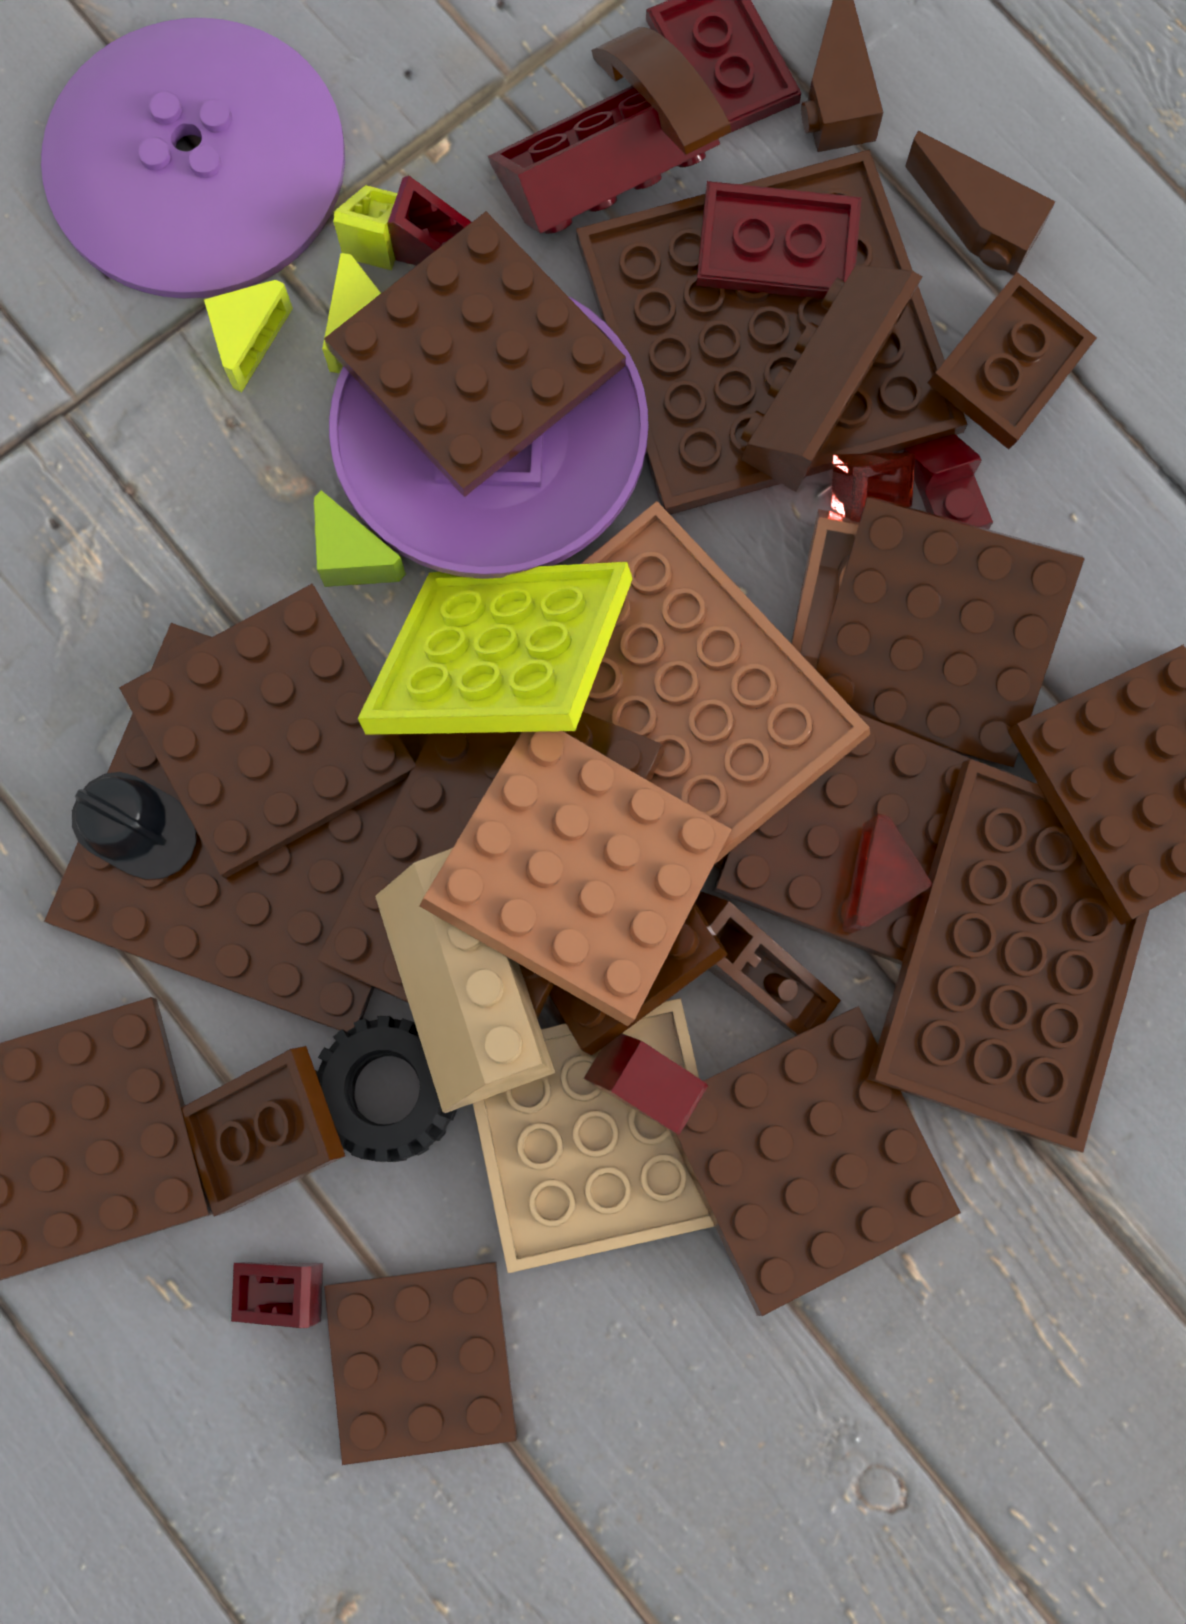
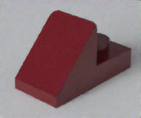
[903,434,993,529]

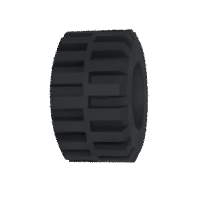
[315,1016,457,1162]

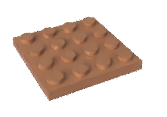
[419,731,732,1026]

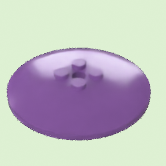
[41,18,345,299]
[329,296,648,579]

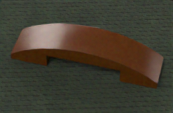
[591,27,732,155]

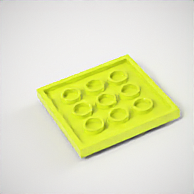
[358,562,633,735]

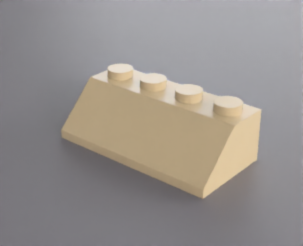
[375,848,555,1113]

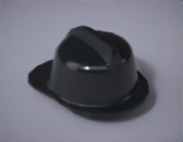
[72,772,197,880]

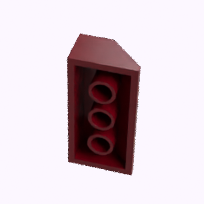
[488,86,720,234]

